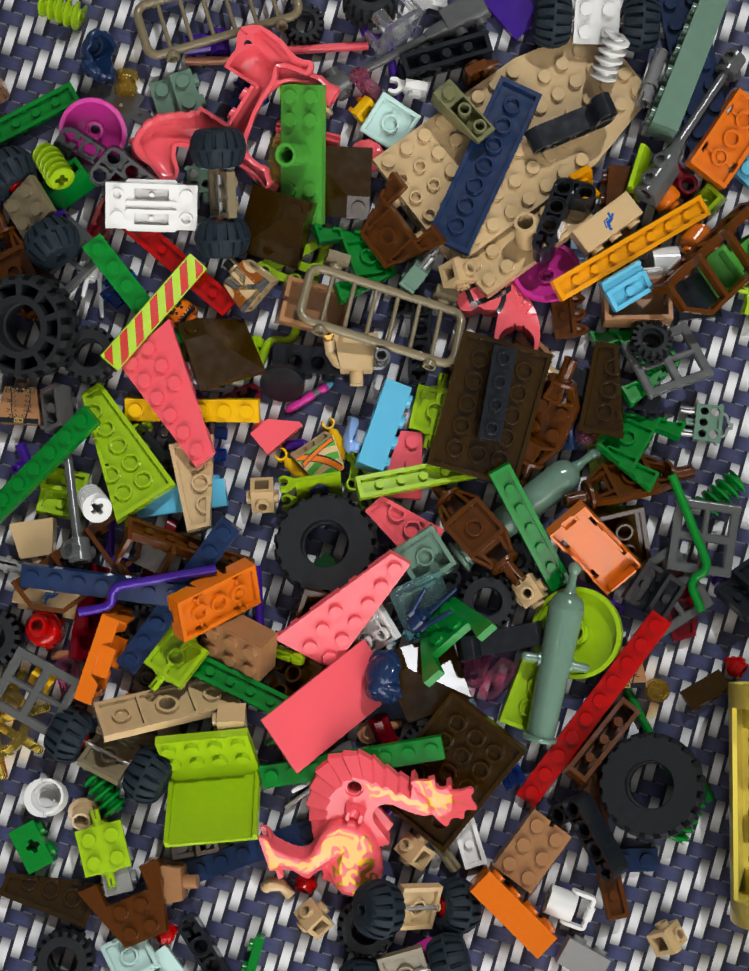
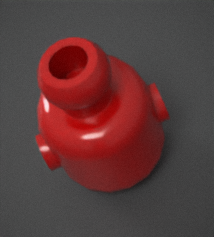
[25,610,66,651]

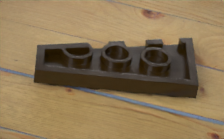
[578,341,624,439]
[0,872,103,928]

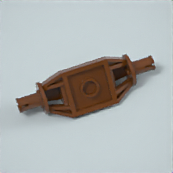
[0,209,41,332]
[518,356,580,485]
[562,454,695,511]
[430,485,527,587]

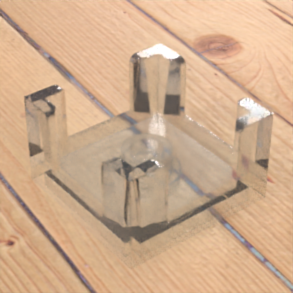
[363,0,425,57]

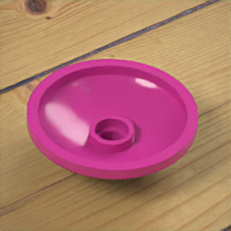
[59,97,127,166]
[514,245,580,303]

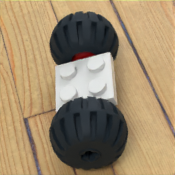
[532,0,661,53]

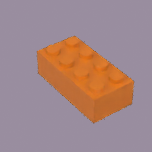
[469,865,557,959]

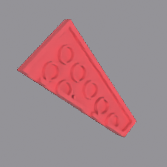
[121,319,216,468]
[277,549,411,667]

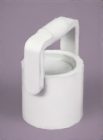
[629,246,681,275]
[542,884,596,931]

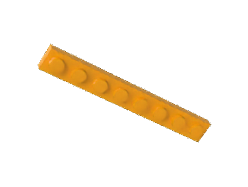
[549,194,711,302]

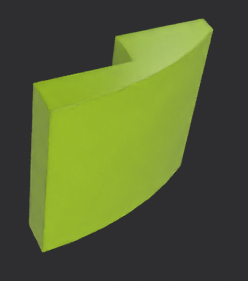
[625,143,653,202]
[35,468,90,522]

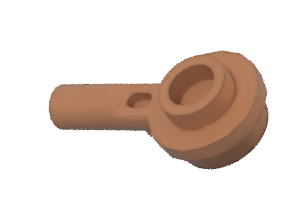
[357,719,403,744]

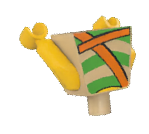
[274,417,346,478]

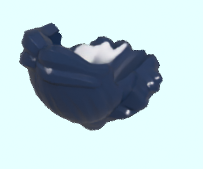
[80,28,117,83]
[365,650,403,705]

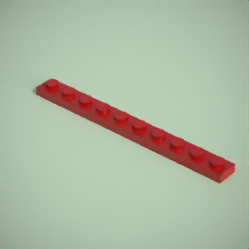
[516,609,672,808]

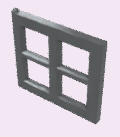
[38,213,97,294]
[621,322,714,400]
[666,497,743,578]
[624,546,714,638]
[0,646,80,735]

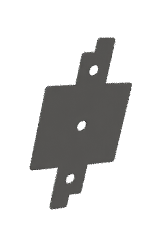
[88,81,154,127]

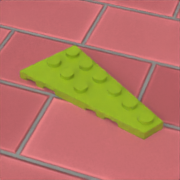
[81,383,176,525]

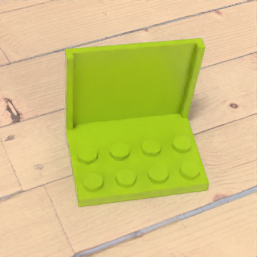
[155,728,261,848]

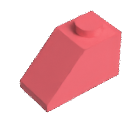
[250,419,303,456]

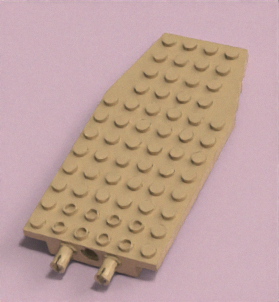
[372,36,647,261]

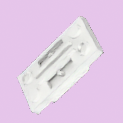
[105,178,198,232]

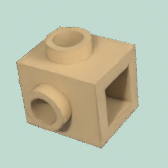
[438,256,478,291]
[246,477,279,513]
[511,572,549,610]
[394,831,436,871]
[293,897,335,940]
[646,919,688,957]

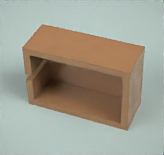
[599,275,674,328]
[274,276,350,337]
[203,614,278,682]
[491,806,572,894]

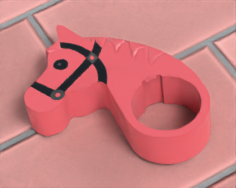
[457,281,540,350]

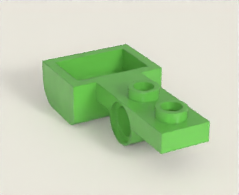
[696,235,749,299]

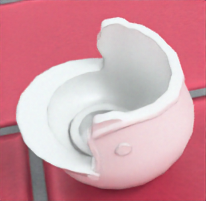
[23,778,69,818]

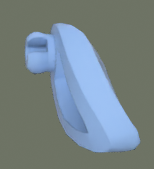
[343,416,361,454]

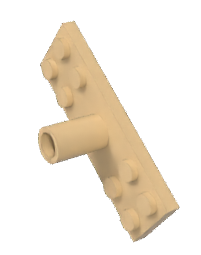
[469,191,593,299]
[93,679,241,743]

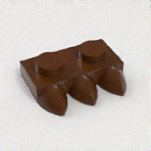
[462,58,499,90]
[550,293,589,341]

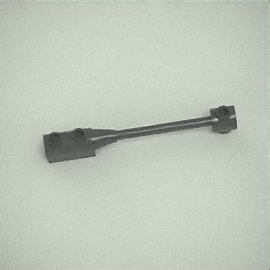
[322,0,490,102]
[635,48,746,207]
[40,382,96,566]

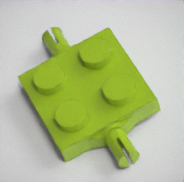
[408,373,448,450]
[143,626,209,692]
[75,808,132,889]

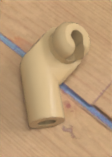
[260,876,295,900]

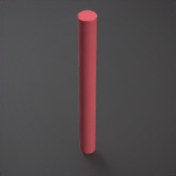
[287,41,369,55]

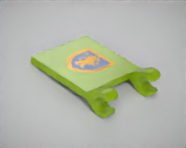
[278,471,343,511]

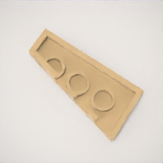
[169,434,215,533]

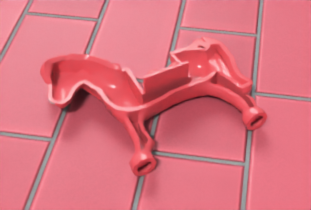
[128,25,341,192]

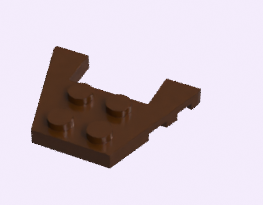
[359,172,447,269]
[78,857,169,948]

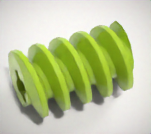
[37,0,88,30]
[32,142,75,190]

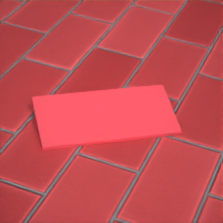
[260,639,382,773]

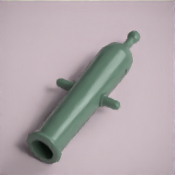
[448,446,601,572]
[521,562,589,745]

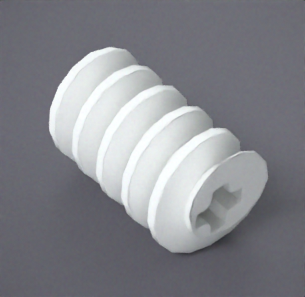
[589,30,630,83]
[77,484,112,523]

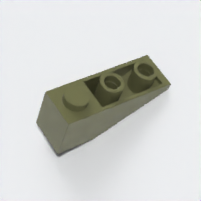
[431,79,496,144]

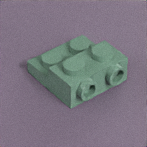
[149,68,207,114]
[392,524,457,589]

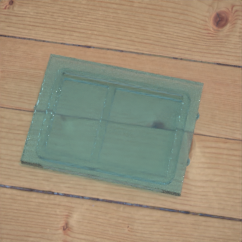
[389,568,450,642]

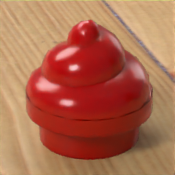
[724,656,749,679]
[295,875,318,895]
[156,923,178,945]

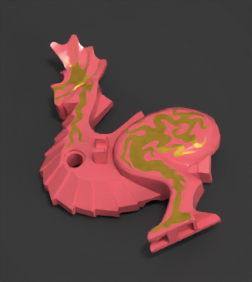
[258,748,477,897]

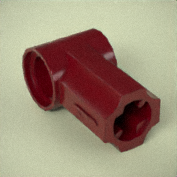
[672,163,698,200]
[369,714,401,744]

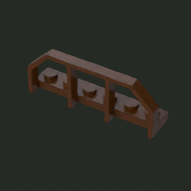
[649,202,749,315]
[11,510,142,614]
[115,516,255,577]

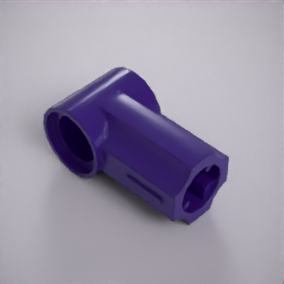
[184,27,231,57]

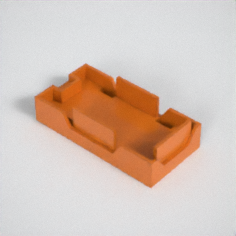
[684,88,749,191]
[546,499,642,595]
[167,557,261,643]
[74,603,135,705]

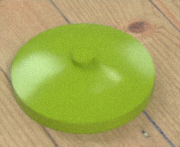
[532,587,623,679]

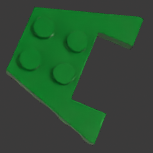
[312,224,397,305]
[588,328,681,408]
[596,412,687,493]
[419,596,497,687]

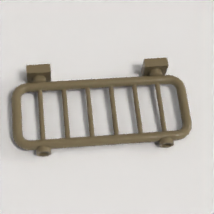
[133,0,303,63]
[297,249,466,371]

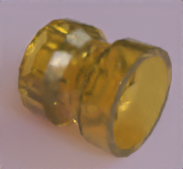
[115,68,139,98]
[643,678,670,702]

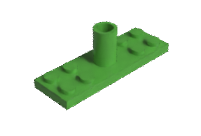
[275,85,326,225]

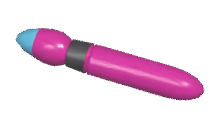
[285,381,334,413]

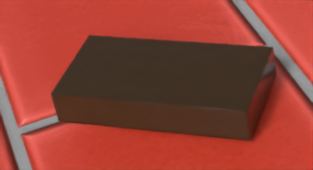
[680,669,728,713]

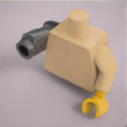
[323,332,391,386]

